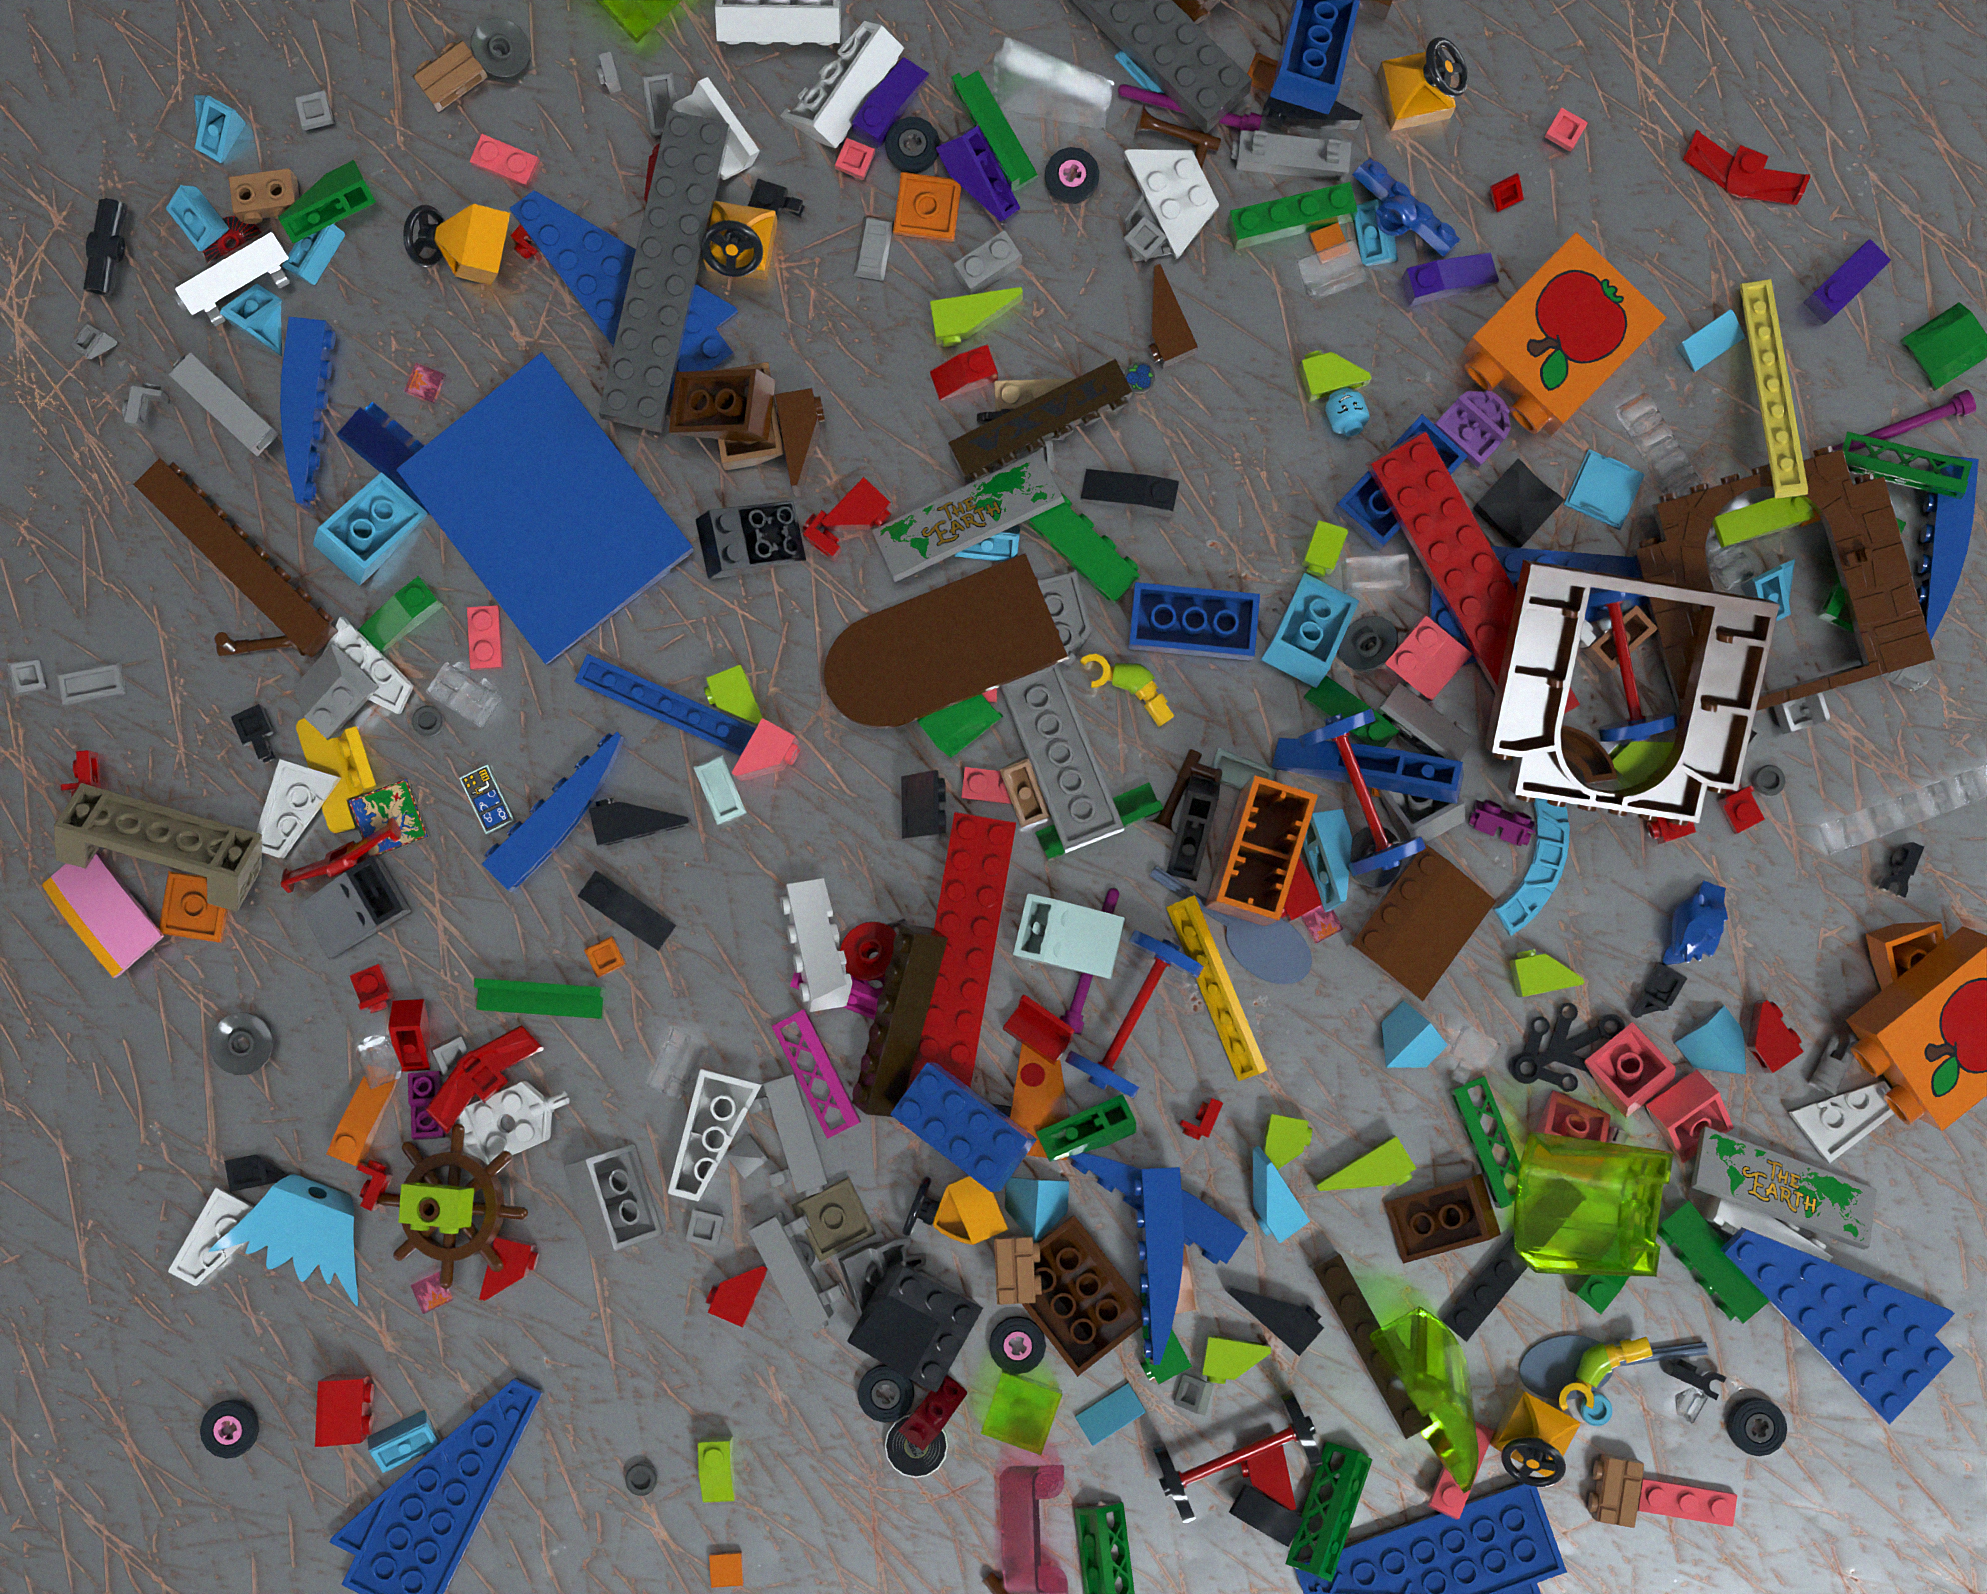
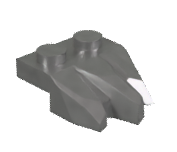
[838,1237,926,1317]

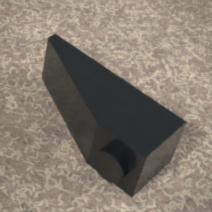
[1261,95,1363,130]
[1080,469,1179,518]
[1166,776,1220,881]
[589,798,692,847]
[578,870,677,951]
[1225,1285,1324,1357]

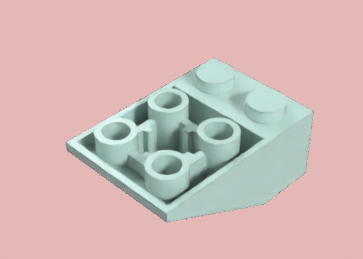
[1013,894,1125,979]

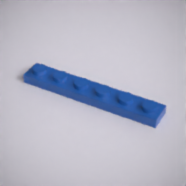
[574,654,756,756]

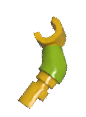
[1079,654,1174,727]
[1558,1336,1653,1412]

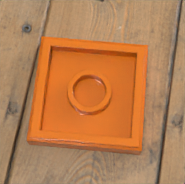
[893,172,962,242]
[158,871,228,943]

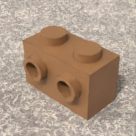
[228,168,300,224]

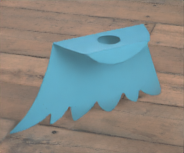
[208,1174,358,1306]

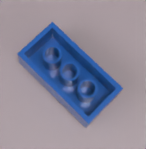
[1270,0,1360,115]
[1333,414,1468,552]
[1128,582,1260,661]
[890,1062,1037,1192]

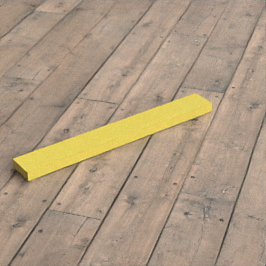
[1740,279,1808,499]

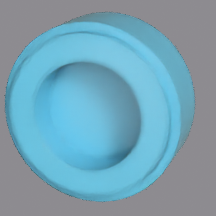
[1579,1393,1613,1426]

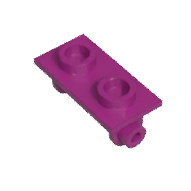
[1468,800,1536,846]

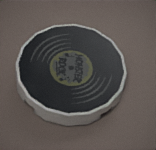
[885,1413,948,1478]

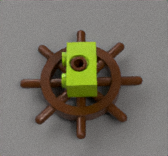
[378,1123,528,1289]

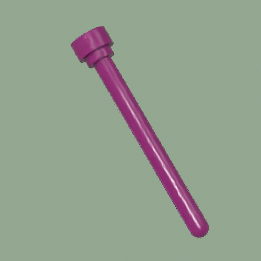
[1118,84,1263,132]
[1832,389,1976,452]
[1060,888,1119,1035]

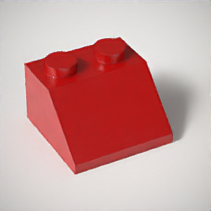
[315,1374,374,1447]

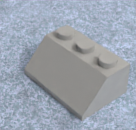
[1376,683,1474,761]
[564,1144,663,1258]

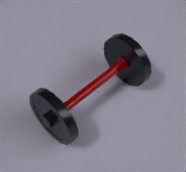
[1153,1389,1323,1524]

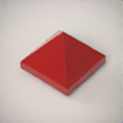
[1490,173,1524,212]

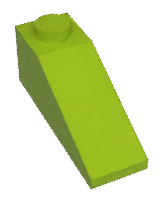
[930,287,1023,347]
[1712,496,1815,548]
[1313,1135,1417,1191]

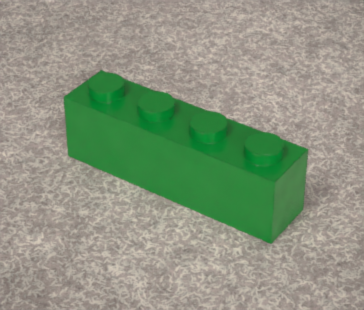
[1227,182,1358,250]
[1025,493,1140,606]
[1653,1199,1769,1324]

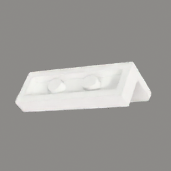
[672,77,760,180]

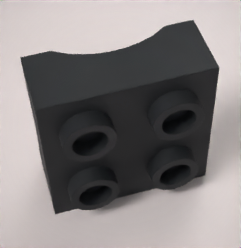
[1473,458,1565,548]

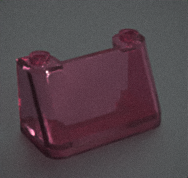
[999,1464,1068,1594]

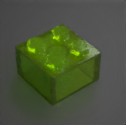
[980,1369,1063,1456]

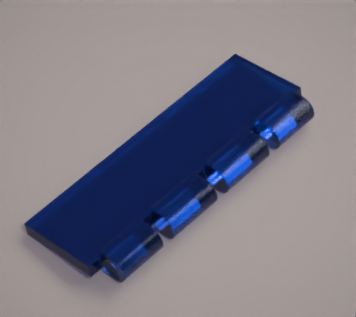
[336,402,430,514]

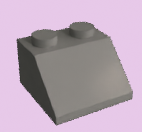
[294,644,379,739]
[1378,789,1465,843]

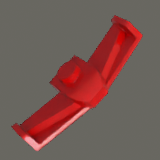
[1683,129,1811,205]
[281,818,401,893]
[425,1025,543,1134]

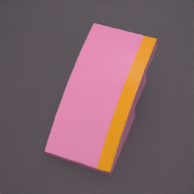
[41,852,164,978]

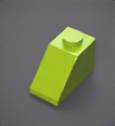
[1298,350,1372,402]
[1301,520,1349,577]
[704,664,763,726]
[1608,741,1674,789]
[1509,949,1584,997]
[1262,1113,1312,1170]
[1200,1334,1271,1384]
[698,1436,735,1503]

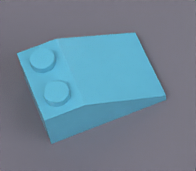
[313,472,428,586]
[1261,572,1359,688]

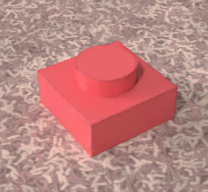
[1544,107,1588,152]
[835,138,875,180]

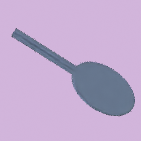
[1149,866,1312,984]
[1519,1335,1708,1400]

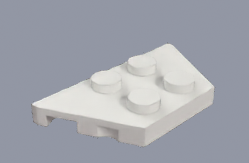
[1124,149,1219,259]

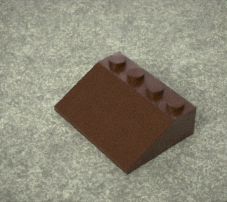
[1346,844,1496,1002]
[1022,1215,1144,1377]

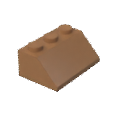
[718,362,784,470]

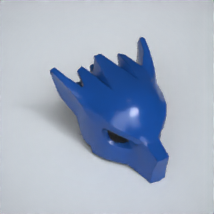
[1662,880,1728,965]

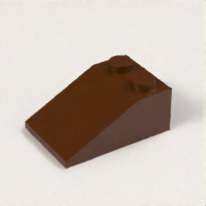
[669,369,776,442]
[775,388,825,497]
[1384,1173,1501,1264]

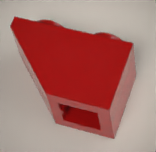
[1747,1000,1804,1073]

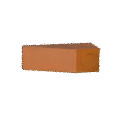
[326,1065,400,1166]

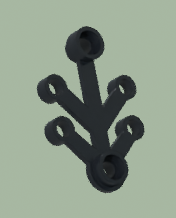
[1510,1003,1625,1092]

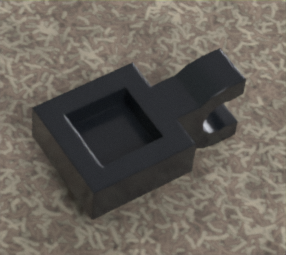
[748,179,805,220]
[231,704,277,764]
[1878,842,1924,898]
[1663,1359,1727,1400]

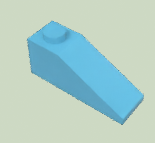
[1303,809,1352,912]
[1253,1145,1310,1243]

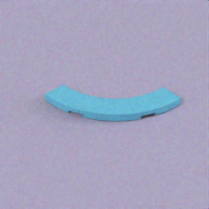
[1493,798,1570,936]

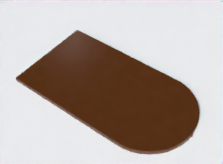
[824,553,1069,729]

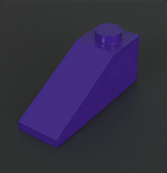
[852,57,929,150]
[936,125,1020,222]
[1803,239,1891,324]
[1402,252,1499,307]

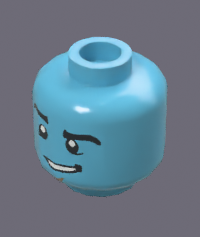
[1325,388,1370,437]

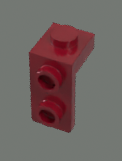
[898,1375,967,1451]

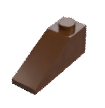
[1148,264,1198,369]

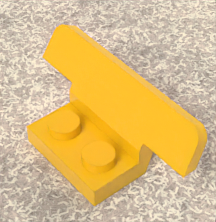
[296,718,376,833]

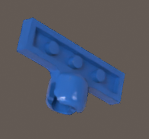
[1352,158,1461,257]

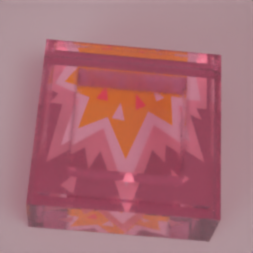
[404,363,446,404]
[1300,905,1343,944]
[410,1271,454,1314]

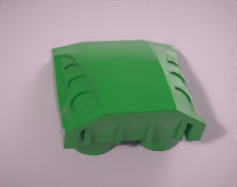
[1900,302,1987,391]
[917,694,1003,758]

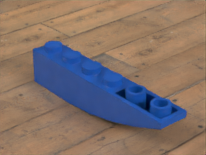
[280,317,336,509]
[1916,455,1979,640]
[482,732,625,892]
[1272,738,1464,804]
[1070,1152,1248,1265]
[1133,1167,1184,1365]

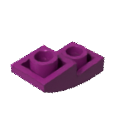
[408,1071,445,1140]

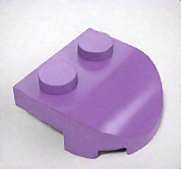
[1434,390,1511,468]

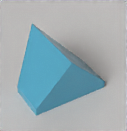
[194,94,246,163]
[220,284,282,356]
[1741,559,1795,621]
[1381,1001,1448,1068]
[1673,1005,1746,1075]
[1004,1177,1069,1243]

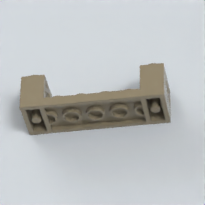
[54,783,262,912]

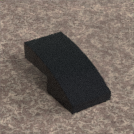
[1229,1484,1304,1547]

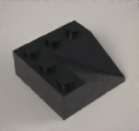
[847,1257,983,1393]

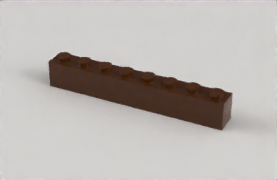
[133,458,338,658]

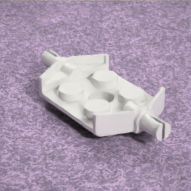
[439,1081,570,1165]

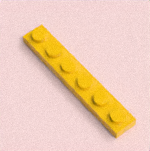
[1166,895,1267,1081]

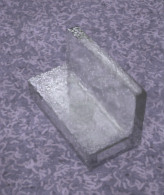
[1297,239,1372,301]

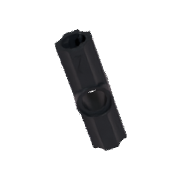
[83,198,128,296]

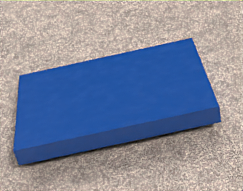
[396,352,694,665]

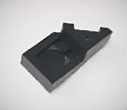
[1631,962,1687,1018]
[224,1155,288,1192]

